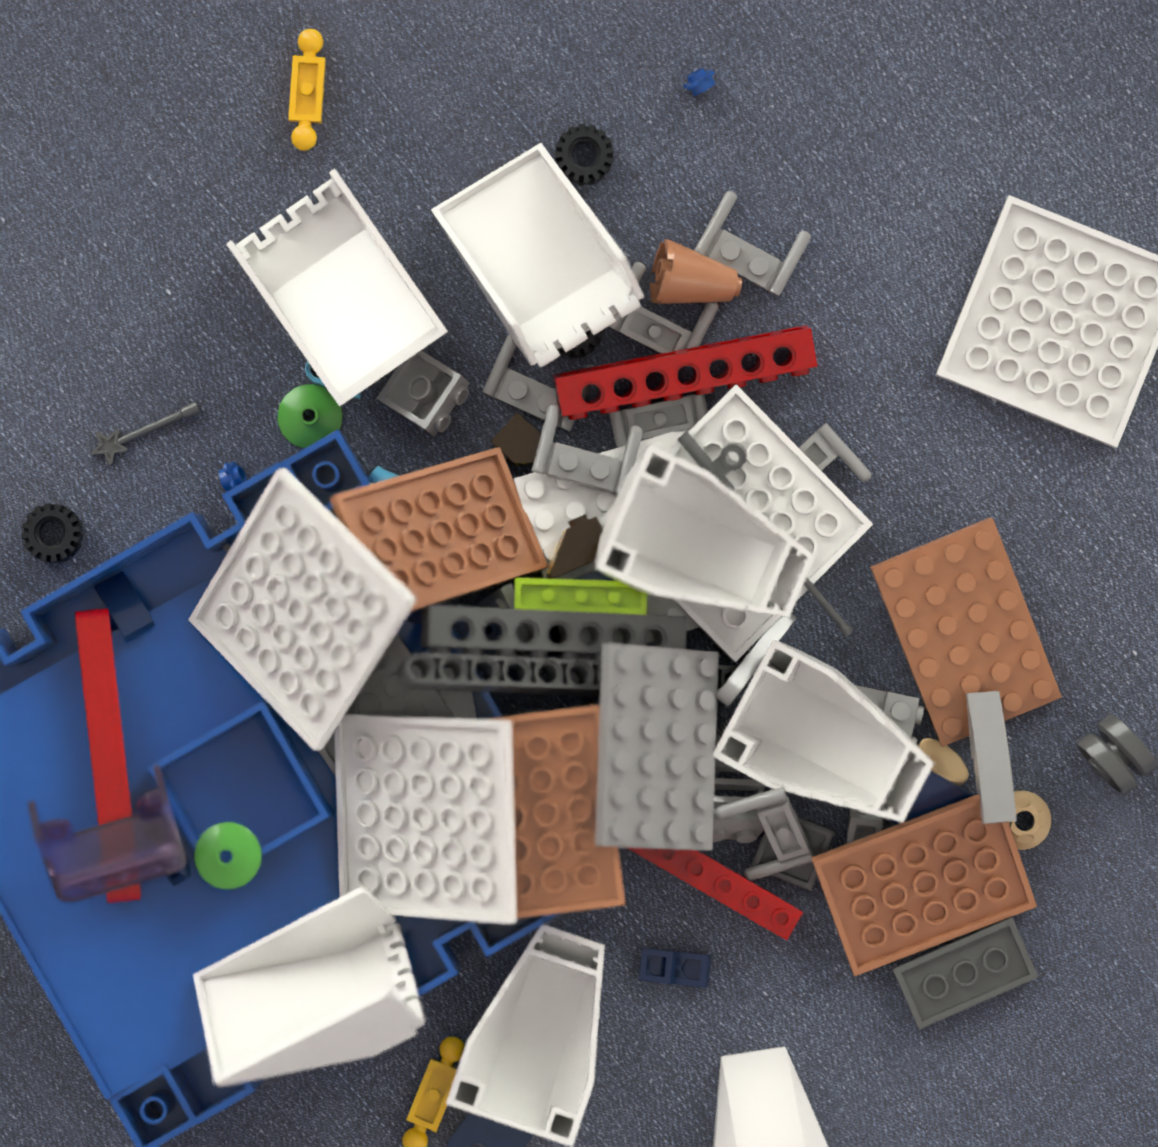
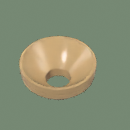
[918,738,969,786]
[1008,790,1051,850]

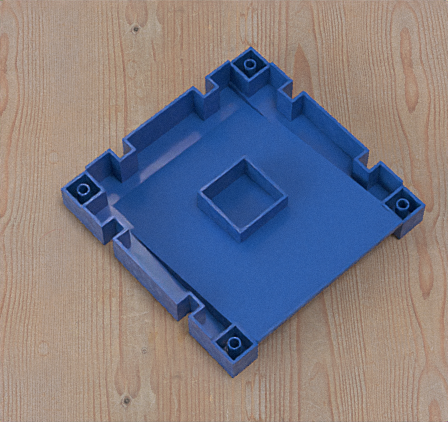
[0,430,561,1147]

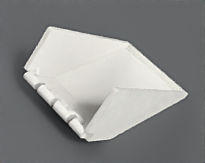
[431,143,644,368]
[226,169,448,406]
[193,887,425,1087]

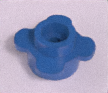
[683,68,716,96]
[218,461,247,492]

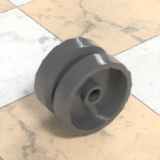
[1075,713,1158,797]

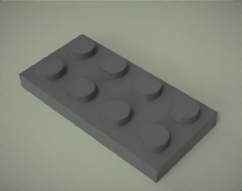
[892,917,1038,1029]

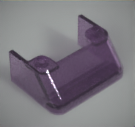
[28,764,187,903]

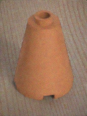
[649,239,742,304]

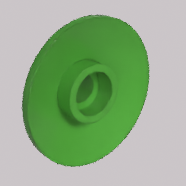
[278,384,343,449]
[195,822,262,889]

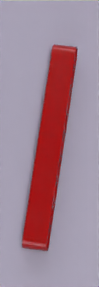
[74,608,141,904]

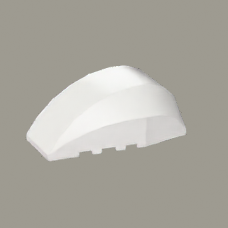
[594,445,815,618]
[713,639,934,822]
[446,924,605,1147]
[713,1046,828,1147]

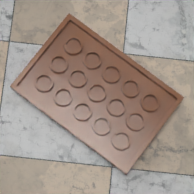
[330,447,549,613]
[870,517,1062,747]
[487,704,626,918]
[811,794,1037,977]

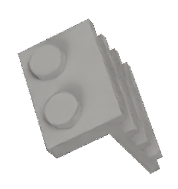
[713,760,766,843]

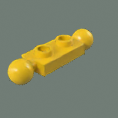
[288,29,326,151]
[402,1036,465,1147]

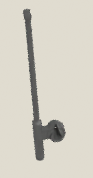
[677,431,853,636]

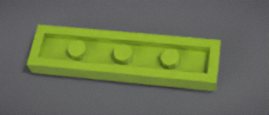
[514,578,647,615]

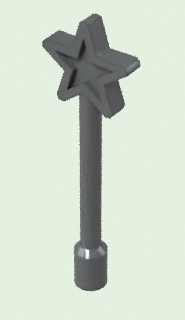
[91,401,201,465]

